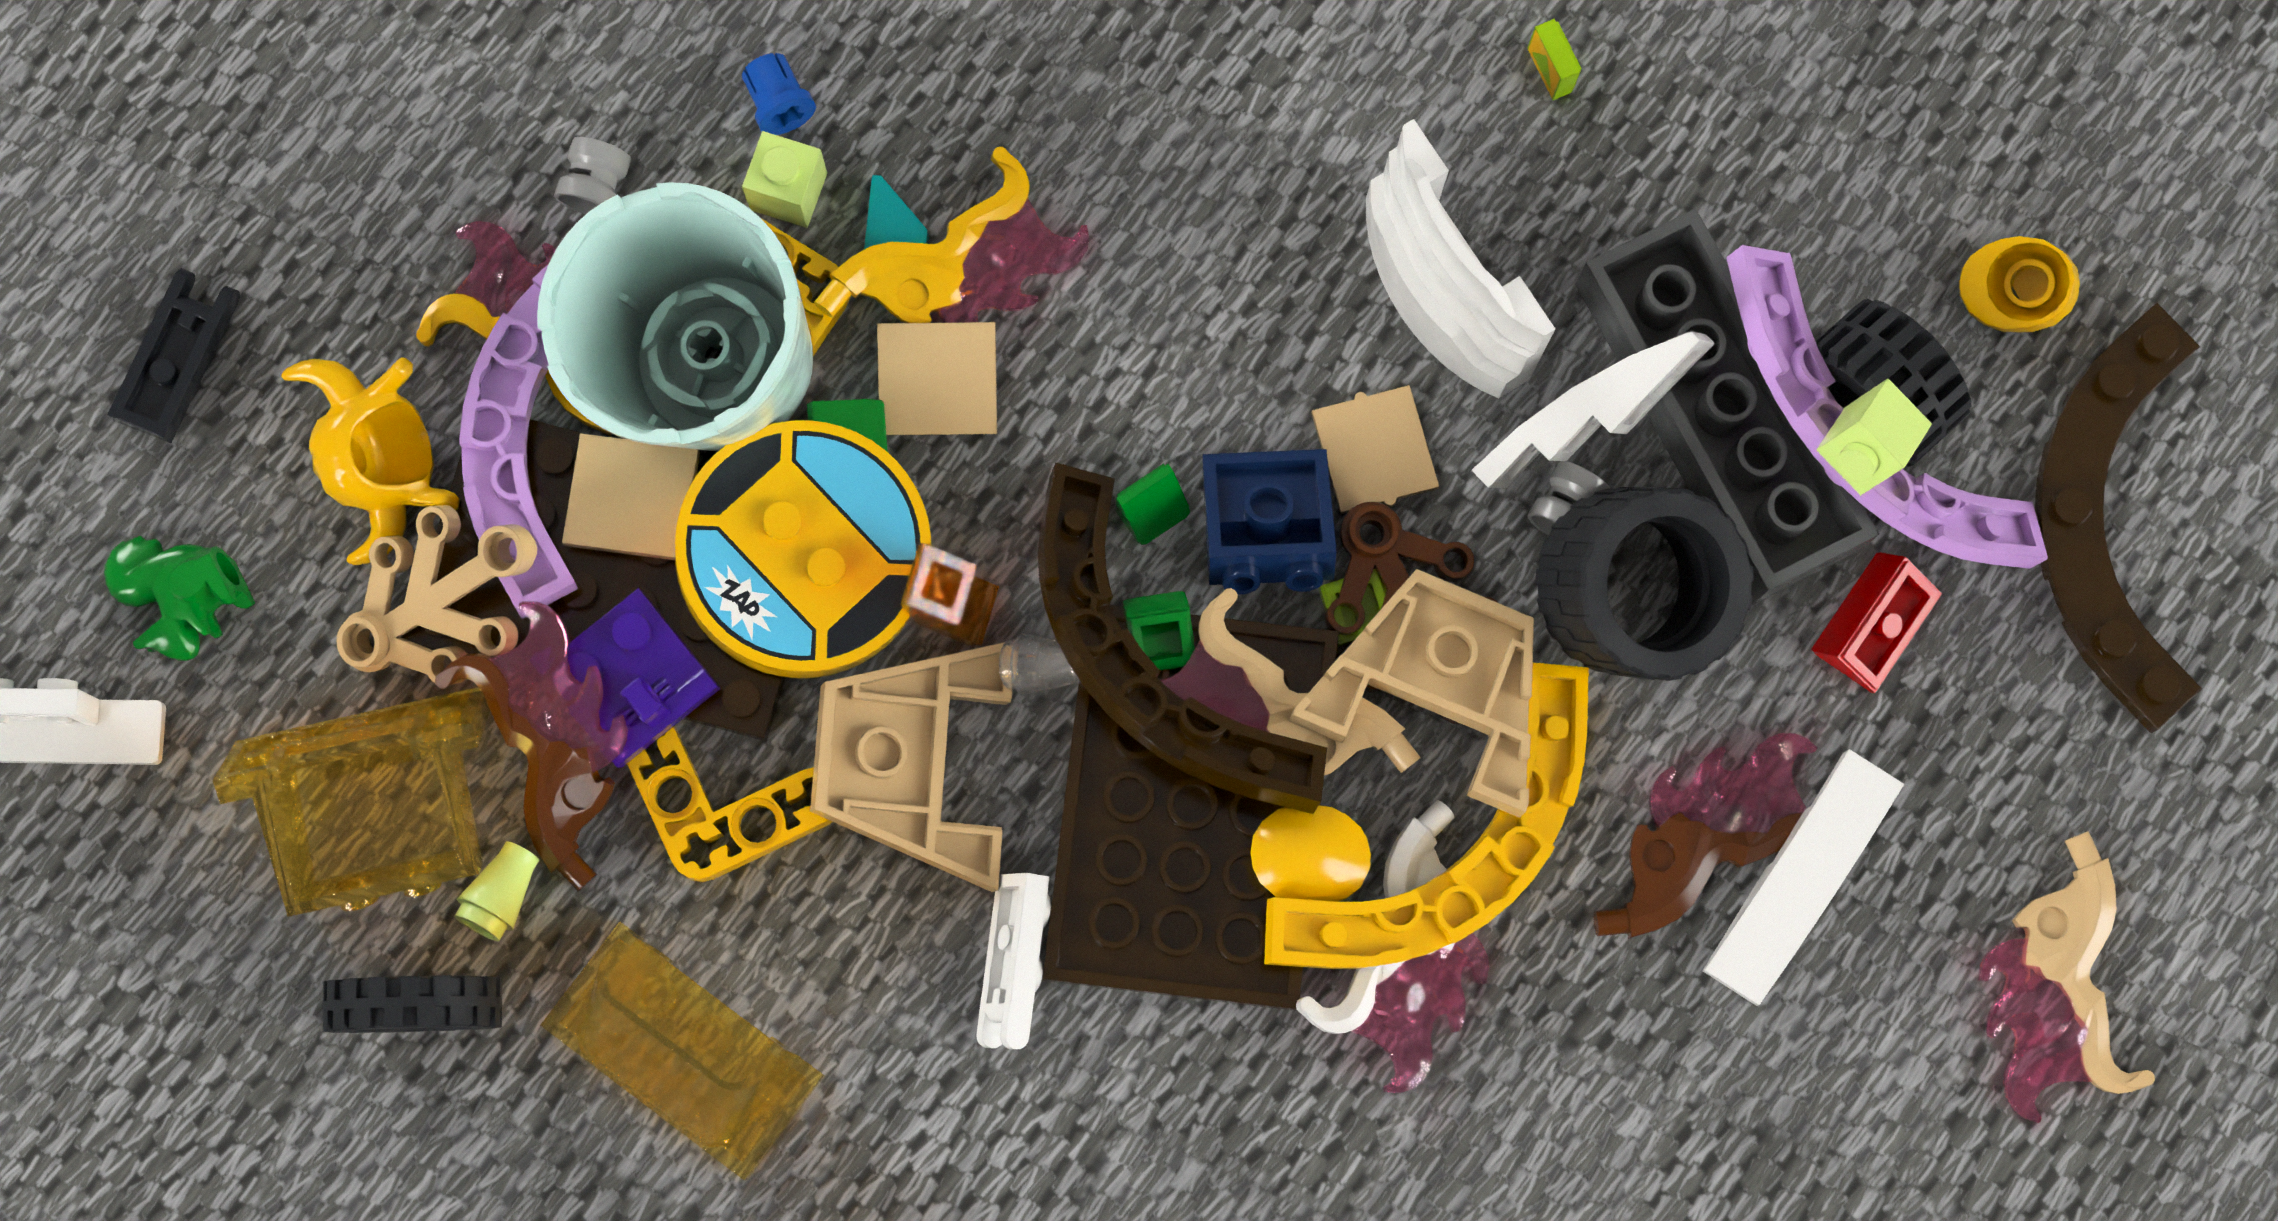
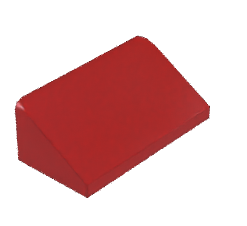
[1811,552,1942,693]

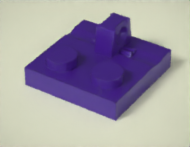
[539,588,721,768]

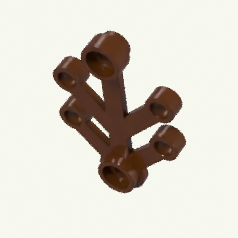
[1325,502,1498,724]

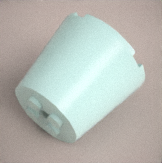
[537,182,813,451]

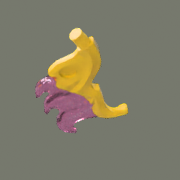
[814,147,1089,323]
[416,221,612,436]

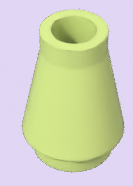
[454,841,539,941]

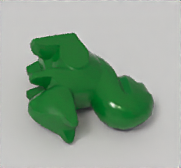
[104,536,255,661]

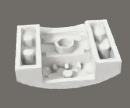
[1366,119,1555,398]

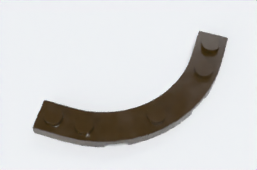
[2035,303,2202,733]
[1038,462,1327,814]

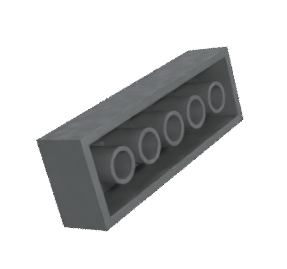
[1575,208,1879,605]

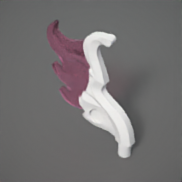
[1296,800,1489,1093]

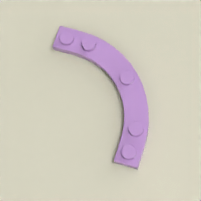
[1726,245,2048,569]
[459,265,578,619]

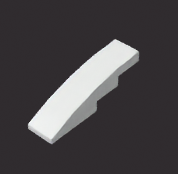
[1472,331,1715,488]
[1703,749,1904,1006]

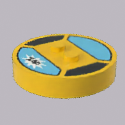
[675,420,931,678]

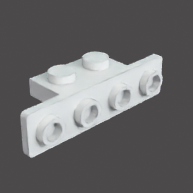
[0,678,166,765]

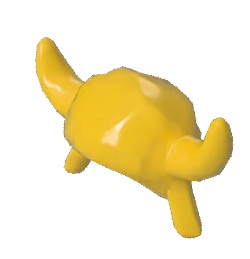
[281,357,460,565]

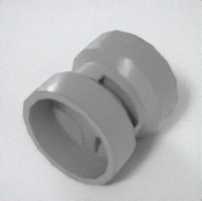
[554,137,631,214]
[1527,461,1610,536]

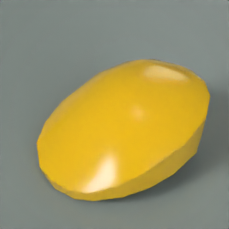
[1959,236,2080,332]
[1251,805,1371,902]

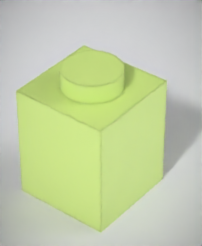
[742,131,827,228]
[1816,378,1932,496]

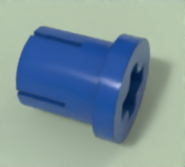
[742,53,816,135]

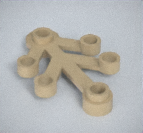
[337,505,537,684]

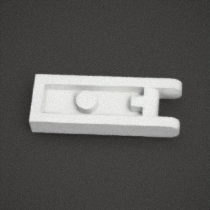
[976,873,1051,1049]

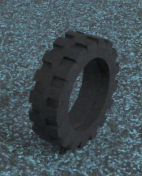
[323,975,502,1033]

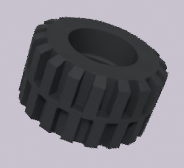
[1815,299,1972,467]

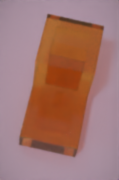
[900,543,999,646]

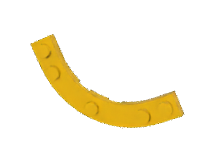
[1264,662,1589,969]

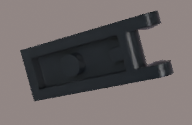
[107,268,240,443]

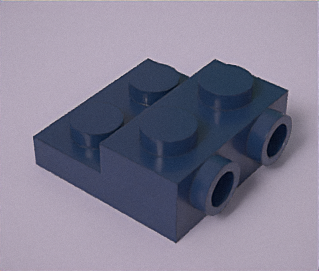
[1202,449,1337,595]

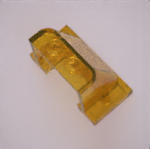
[213,687,490,917]
[540,922,825,1181]

